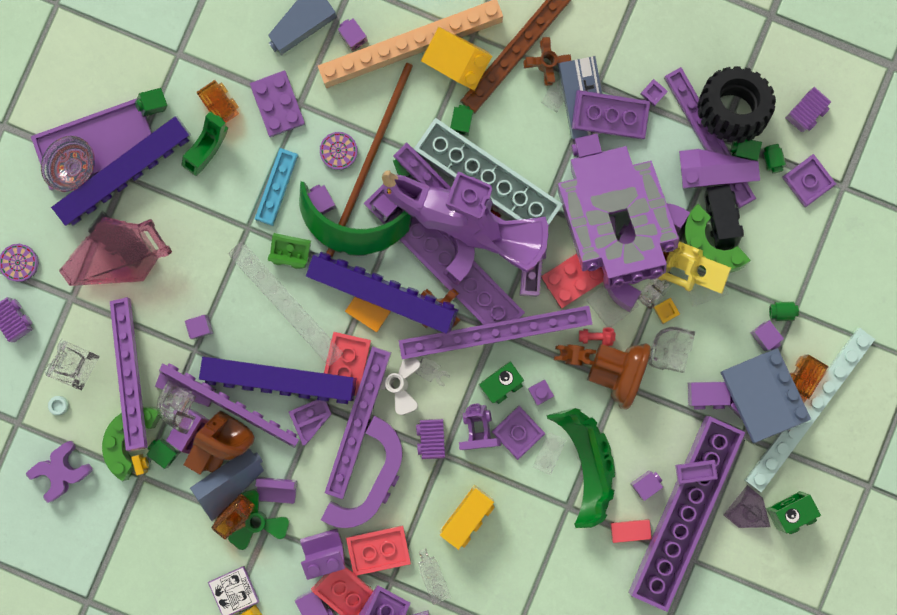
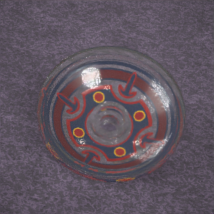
[41,136,95,192]

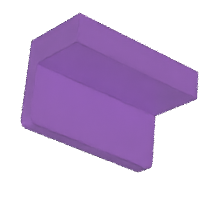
[255,477,297,504]

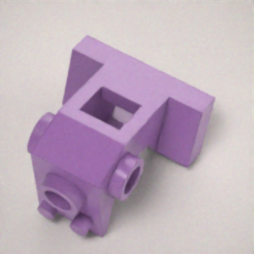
[459,403,501,450]

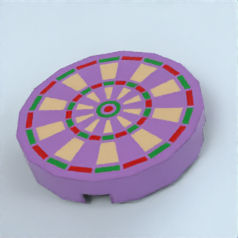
[320,132,358,170]
[0,244,39,282]

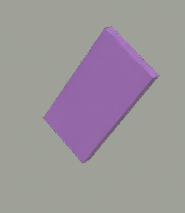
[572,90,650,139]

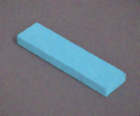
[255,148,298,226]

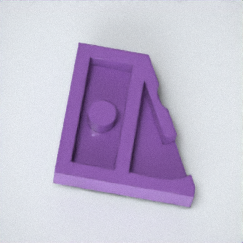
[289,400,332,446]

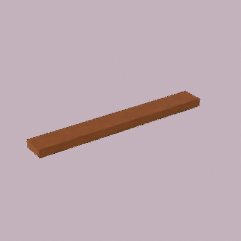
[460,0,571,114]

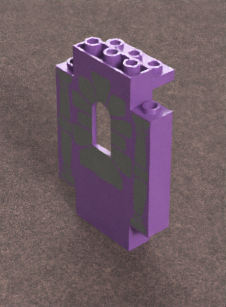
[558,146,679,289]

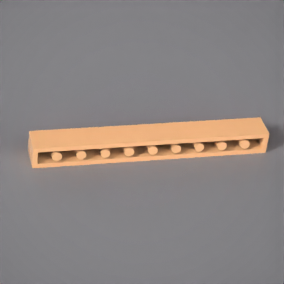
[318,0,503,88]

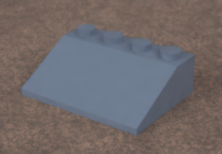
[720,348,811,444]

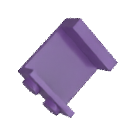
[300,528,345,580]

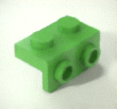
[268,233,311,269]

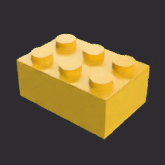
[440,485,494,550]

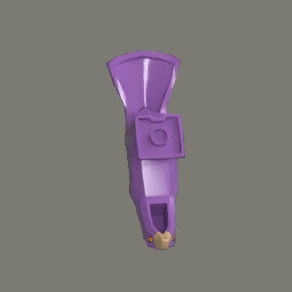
[382,170,549,273]

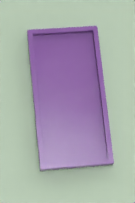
[31,98,152,191]

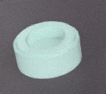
[48,396,69,415]

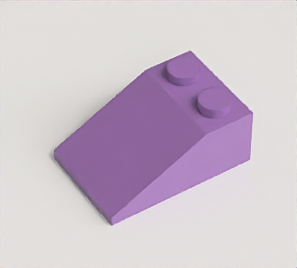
[359,586,410,615]

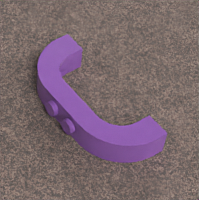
[371,194,475,286]
[607,203,690,312]
[321,416,403,528]

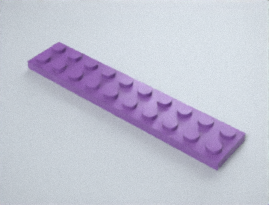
[364,185,525,325]

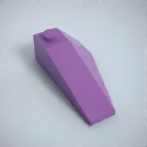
[679,149,760,189]

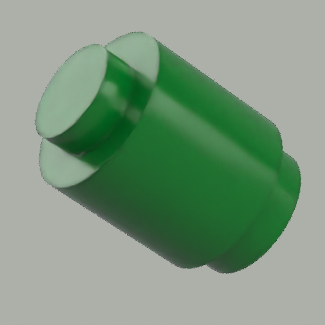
[763,144,786,174]
[769,302,799,321]

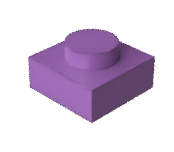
[640,79,668,106]
[528,379,554,405]

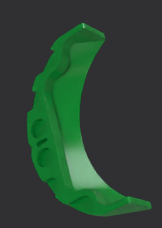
[299,181,413,256]
[546,408,615,528]

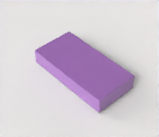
[675,459,718,485]

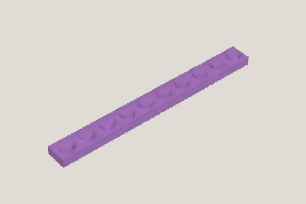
[398,306,593,359]

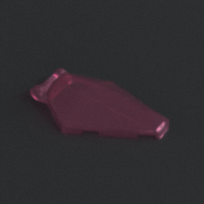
[59,217,172,286]

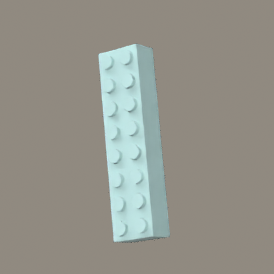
[414,118,563,225]

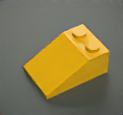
[421,26,493,91]

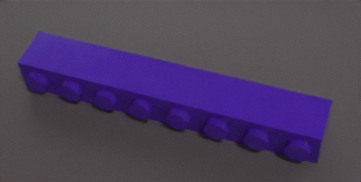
[51,116,191,226]
[306,252,459,334]
[199,357,357,404]

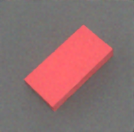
[610,519,652,543]

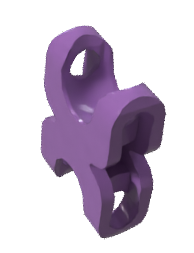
[26,441,93,503]

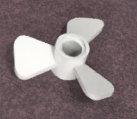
[379,357,421,415]

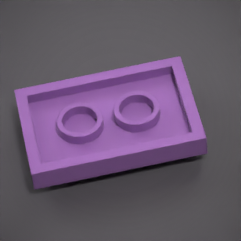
[249,70,305,137]

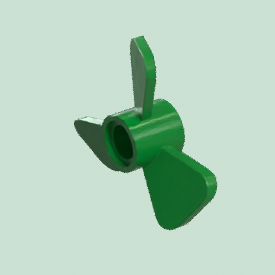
[228,490,289,550]

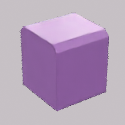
[185,315,213,340]

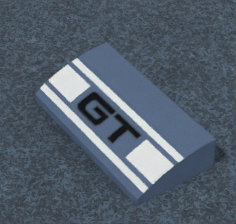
[558,56,602,139]

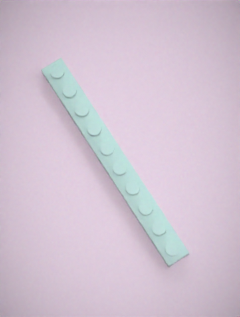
[744,328,875,493]

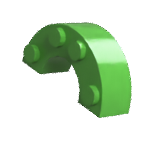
[683,204,751,273]
[102,407,164,481]

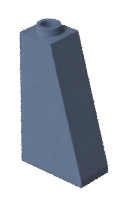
[268,0,337,55]
[190,449,264,521]

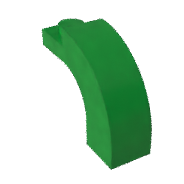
[181,112,228,176]

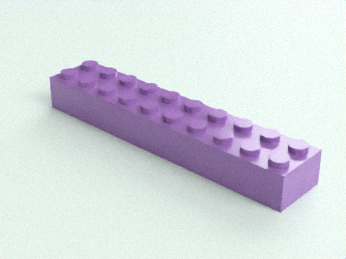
[628,416,745,612]

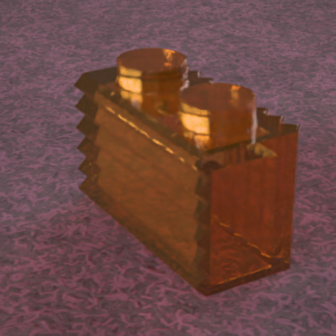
[196,80,239,123]
[790,354,829,400]
[211,494,255,539]

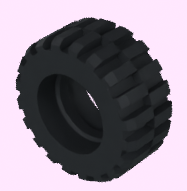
[697,66,776,143]

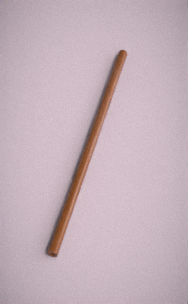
[326,63,413,257]

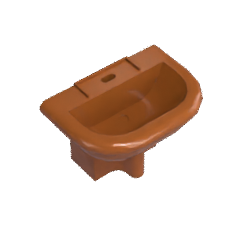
[587,343,651,410]
[183,410,255,475]

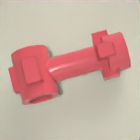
[579,327,616,346]

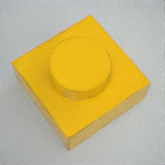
[653,298,680,324]
[131,454,149,476]

